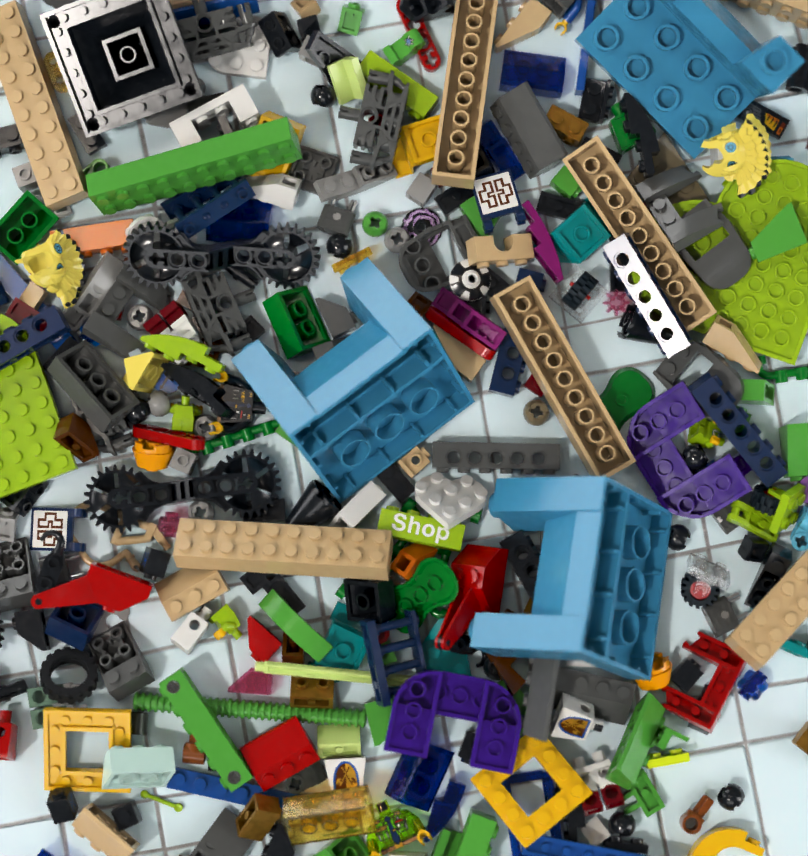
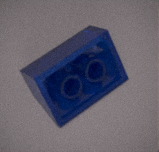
[499,50,566,99]
[206,197,273,242]
[384,742,454,812]

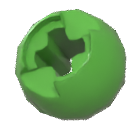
[362,211,388,237]

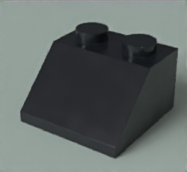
[343,576,397,624]

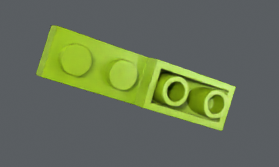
[140,335,227,375]

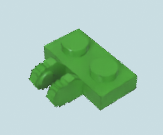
[622,768,665,817]

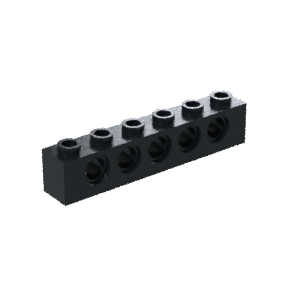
[499,530,540,602]

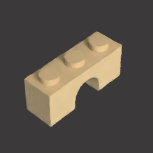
[465,233,535,269]

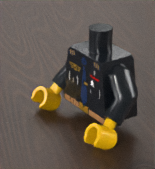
[208,371,267,435]

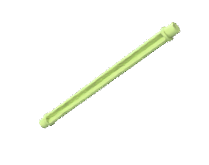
[255,660,412,686]

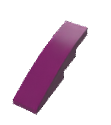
[521,200,564,285]
[431,287,508,351]

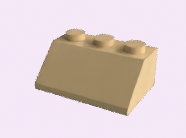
[154,568,230,622]
[72,802,140,856]

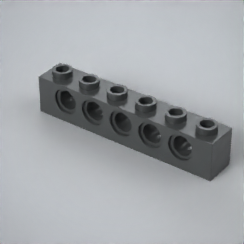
[432,442,560,475]

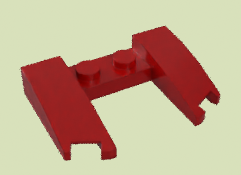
[661,631,746,734]

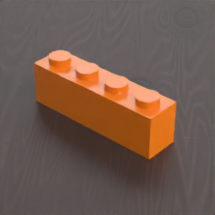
[49,218,134,258]

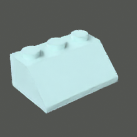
[102,744,176,789]

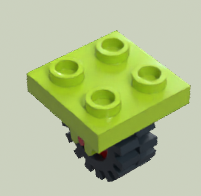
[749,483,806,534]

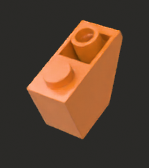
[390,543,438,581]

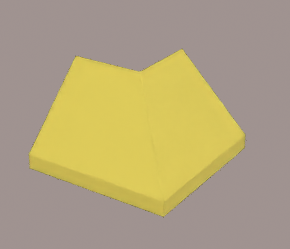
[122,351,170,393]

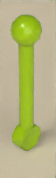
[140,790,183,812]

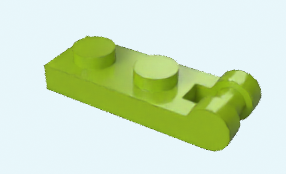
[726,500,779,543]

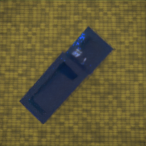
[480,119,526,181]
[423,779,466,843]

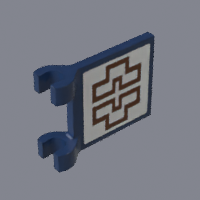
[472,169,526,235]
[30,508,88,552]

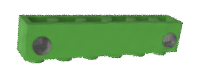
[159,667,254,792]

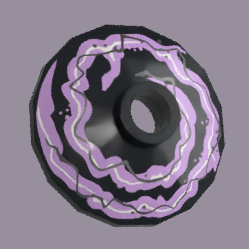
[401,208,442,247]

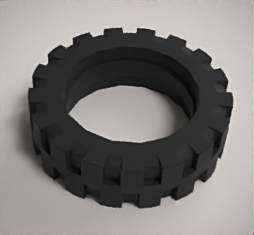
[40,647,98,705]

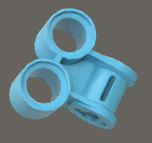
[790,505,808,551]

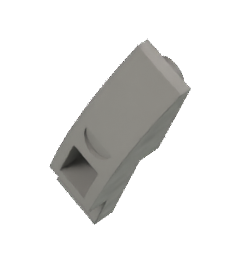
[313,162,398,203]
[62,251,124,333]

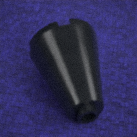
[617,299,673,345]
[285,479,343,526]

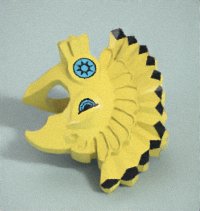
[700,113,772,198]
[14,229,86,309]

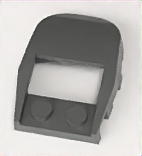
[678,198,752,290]
[398,214,477,292]
[653,340,744,420]

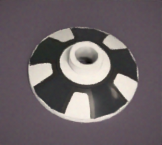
[449,259,491,301]

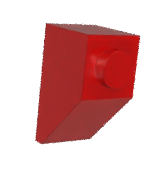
[247,615,283,662]

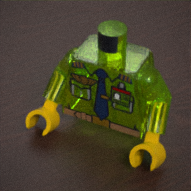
[366,799,433,856]

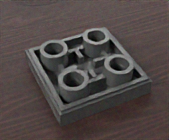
[289,145,339,195]

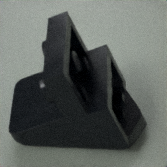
[399,0,455,23]

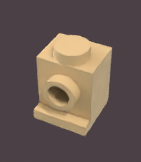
[397,446,431,479]

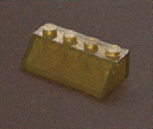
[283,785,377,846]

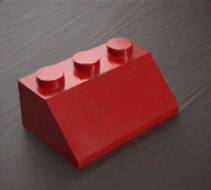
[239,715,320,792]

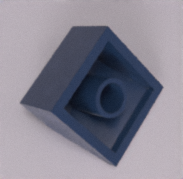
[45,603,105,651]

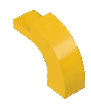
[687,826,765,856]

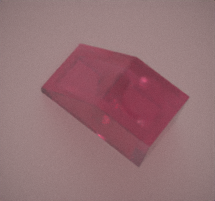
[228,667,274,695]

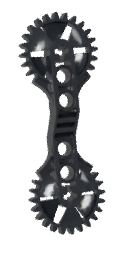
[122,221,321,289]
[83,449,282,534]

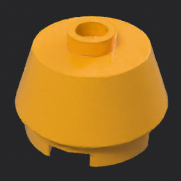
[132,438,175,472]
[635,652,672,691]

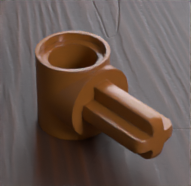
[182,734,206,765]
[679,795,714,834]

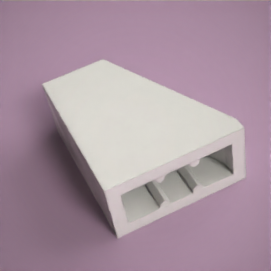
[328,481,386,528]

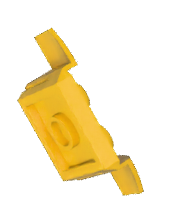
[393,114,440,179]

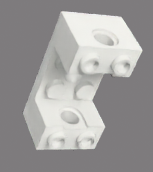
[168,84,260,147]

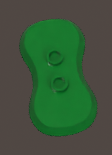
[599,367,655,432]
[390,557,459,634]

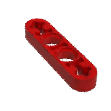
[396,0,441,73]
[425,306,497,360]
[132,424,205,450]

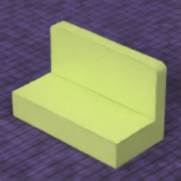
[327,56,366,105]
[317,724,361,759]

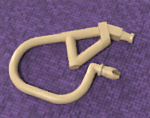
[73,503,172,572]

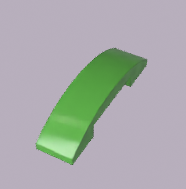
[258,589,333,663]

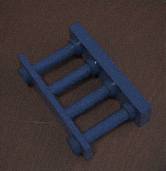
[160,176,256,239]
[360,609,427,707]

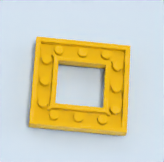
[43,707,132,793]
[470,735,593,849]

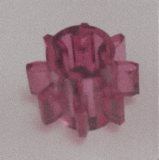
[602,290,630,316]
[158,512,182,538]

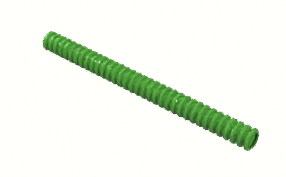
[133,692,366,728]

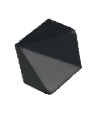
[296,15,321,41]
[738,534,770,563]

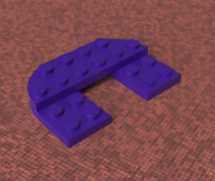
[627,380,753,519]
[383,670,521,774]

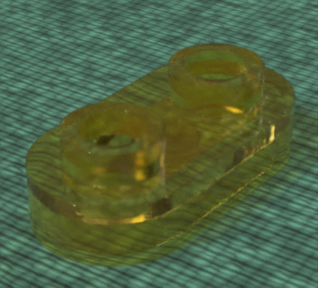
[44,51,68,93]

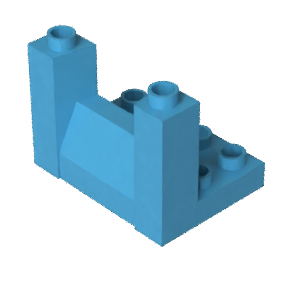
[574,0,805,159]
[231,257,475,503]
[468,476,673,680]

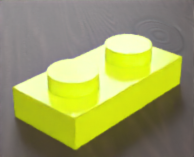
[645,748,690,769]

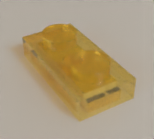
[331,247,373,275]

